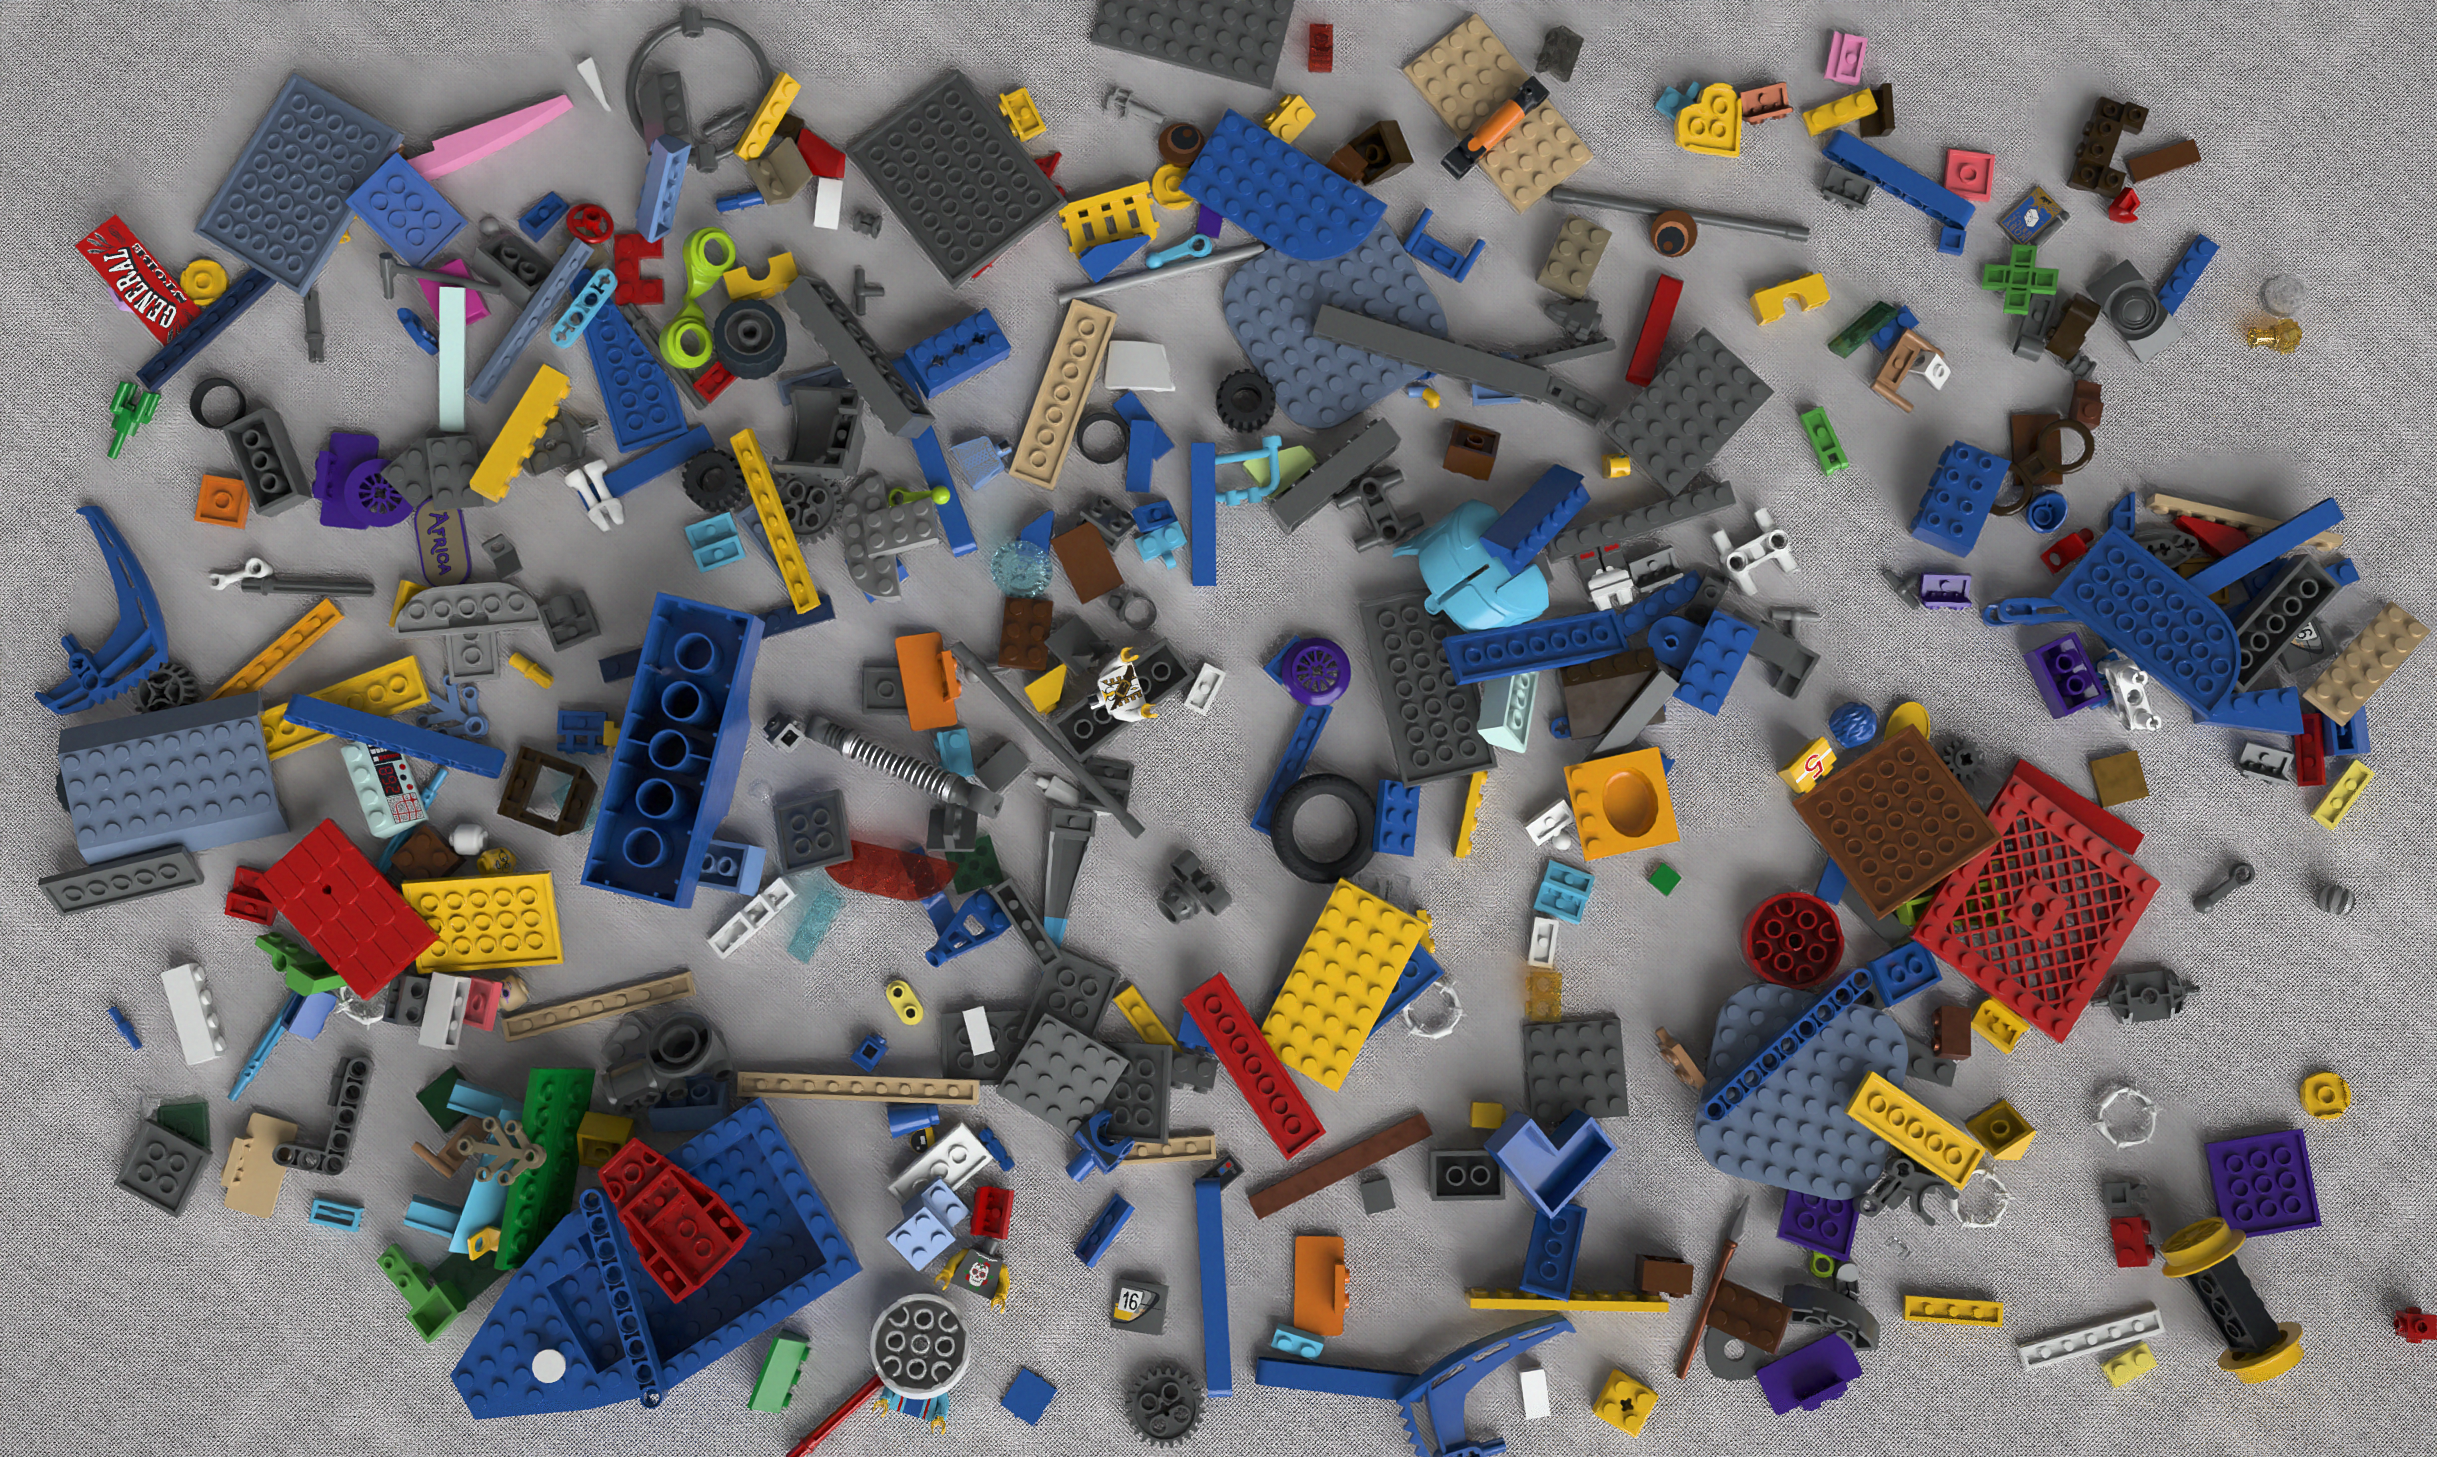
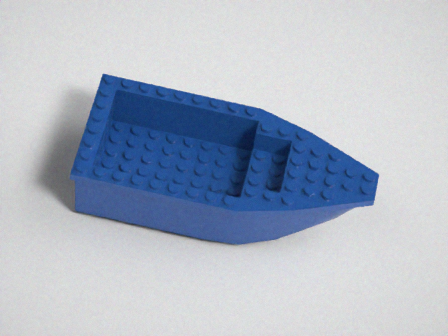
[450,1097,863,1420]

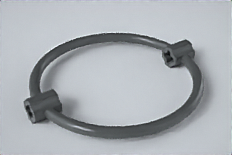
[626,7,773,174]

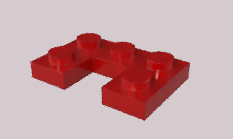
[614,234,665,306]

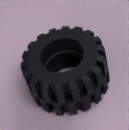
[1216,369,1276,433]
[682,448,747,512]

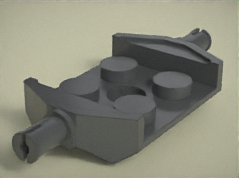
[521,411,601,477]
[2090,969,2201,1024]

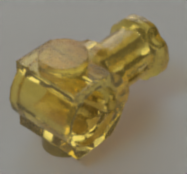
[2247,319,2302,355]

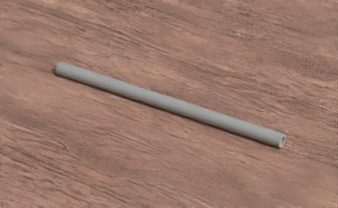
[1057,243,1265,305]

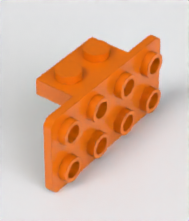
[894,632,961,732]
[1294,1235,1350,1336]

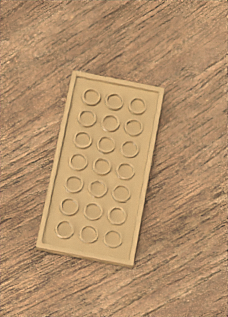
[1403,13,1594,215]

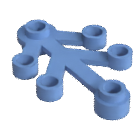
[416,674,489,739]

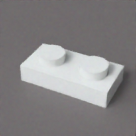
[1184,663,1227,716]
[1527,917,1559,968]

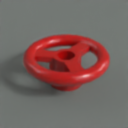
[566,203,614,244]

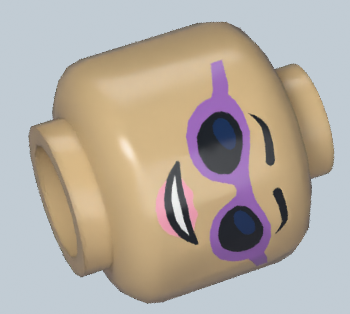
[497,975,530,1012]

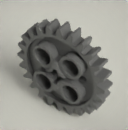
[775,473,844,545]
[1125,1366,1205,1449]

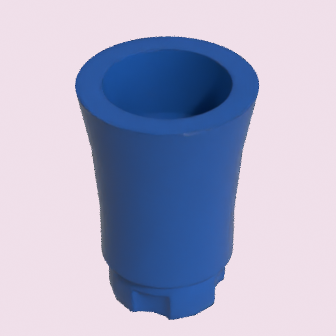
[886,1103,940,1139]

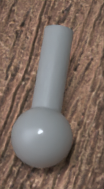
[480,218,510,250]

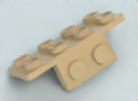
[220,1112,299,1218]

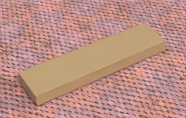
[1118,1134,1216,1166]

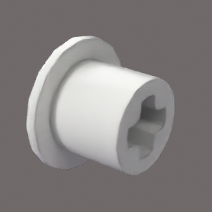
[532,1349,566,1383]

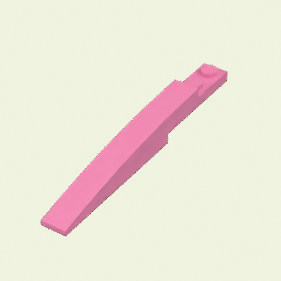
[406,94,574,182]

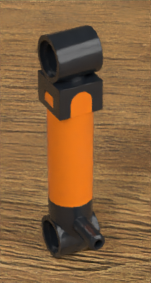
[1440,76,1550,181]

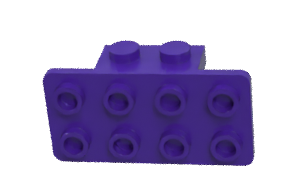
[312,432,379,530]
[1755,1331,1862,1415]

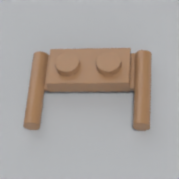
[1870,327,1945,413]
[410,1115,493,1179]

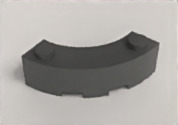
[1782,1283,1880,1352]

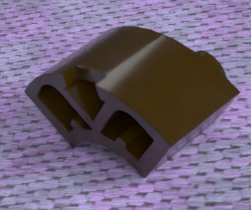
[2044,292,2101,363]

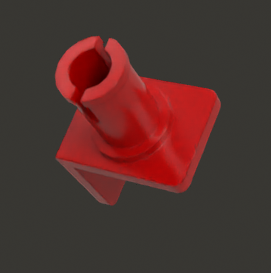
[2040,528,2094,574]

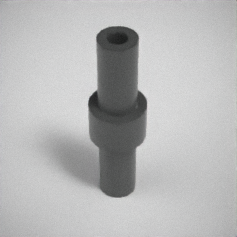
[702,107,748,138]
[327,1057,351,1106]

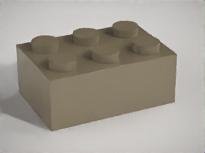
[1537,213,1612,302]

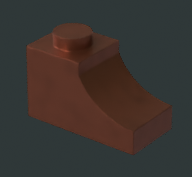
[2068,379,2104,431]

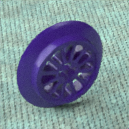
[344,459,413,527]
[1282,637,1351,706]

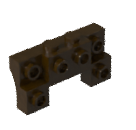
[2067,96,2149,199]

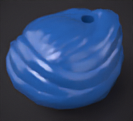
[2026,490,2068,534]

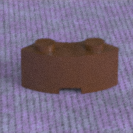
[1325,144,1368,184]

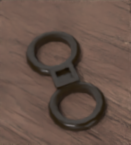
[1989,418,2095,517]

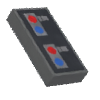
[1192,1152,1245,1192]

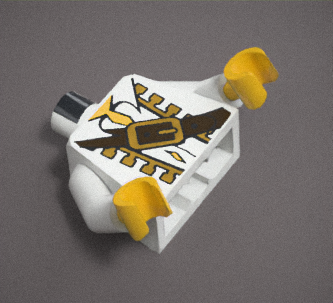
[1087,646,1158,722]

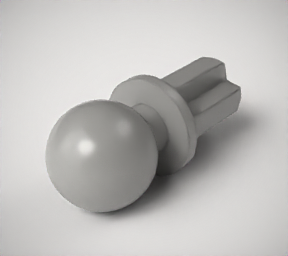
[965,661,1009,682]

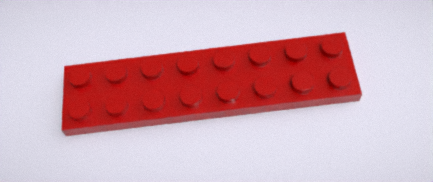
[1180,971,1326,1161]

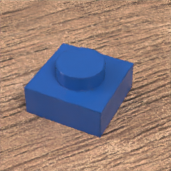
[1937,226,1967,256]

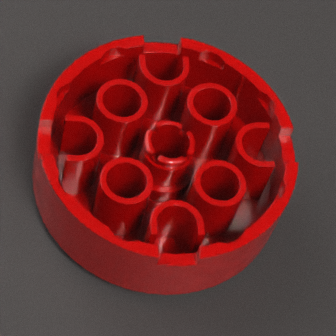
[1741,892,1844,990]

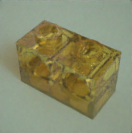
[1525,972,1562,1022]

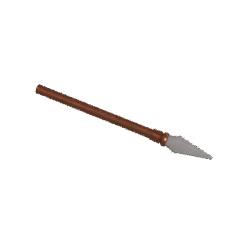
[1676,1195,1750,1380]

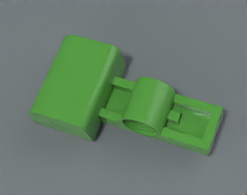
[255,932,348,996]
[376,1243,467,1344]

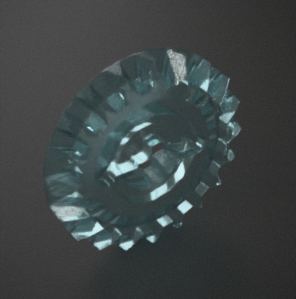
[990,541,1053,599]

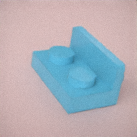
[934,728,975,777]

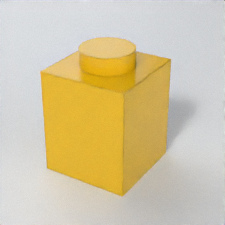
[1469,1101,1506,1129]

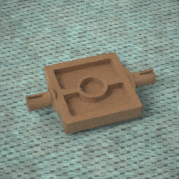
[1655,1026,1708,1093]

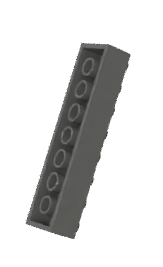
[782,274,936,439]

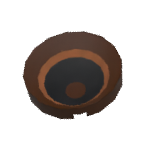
[1158,123,1205,168]
[1649,210,1698,258]

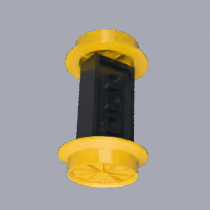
[2160,1217,2305,1384]

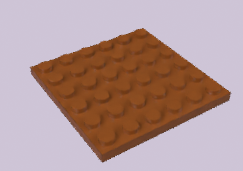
[1792,723,2003,921]

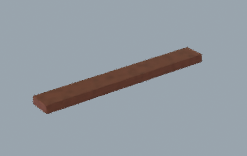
[1248,1112,1433,1220]

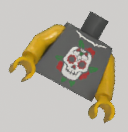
[933,1236,1010,1313]

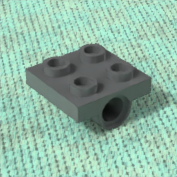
[538,590,602,653]

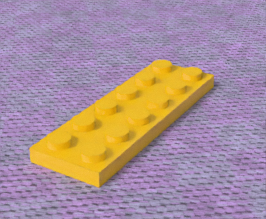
[1843,1070,1986,1191]

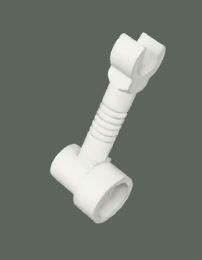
[209,558,273,590]

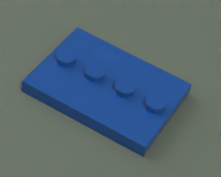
[344,152,468,269]

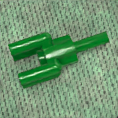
[107,381,161,459]

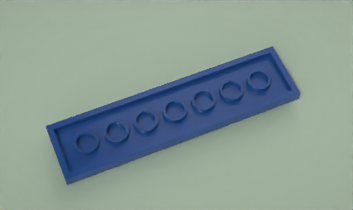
[1442,609,1630,685]

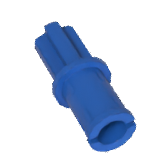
[716,189,765,212]

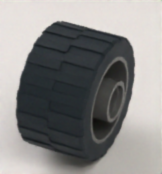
[713,299,787,380]

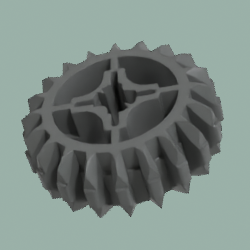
[130,662,200,714]

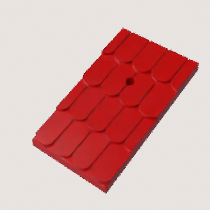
[254,818,441,1001]

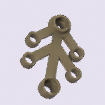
[457,1116,547,1186]

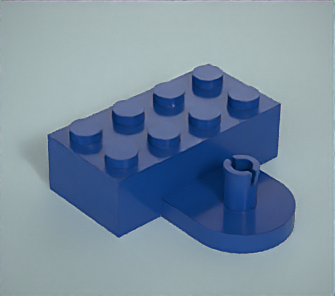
[1648,606,1760,716]

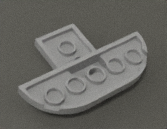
[842,473,940,601]
[394,582,544,684]

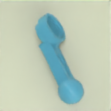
[1145,234,1212,270]

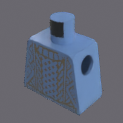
[951,435,1012,491]

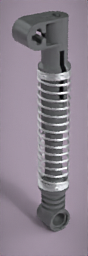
[804,714,1004,819]

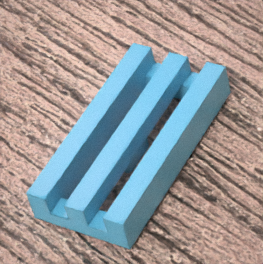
[308,1197,364,1232]

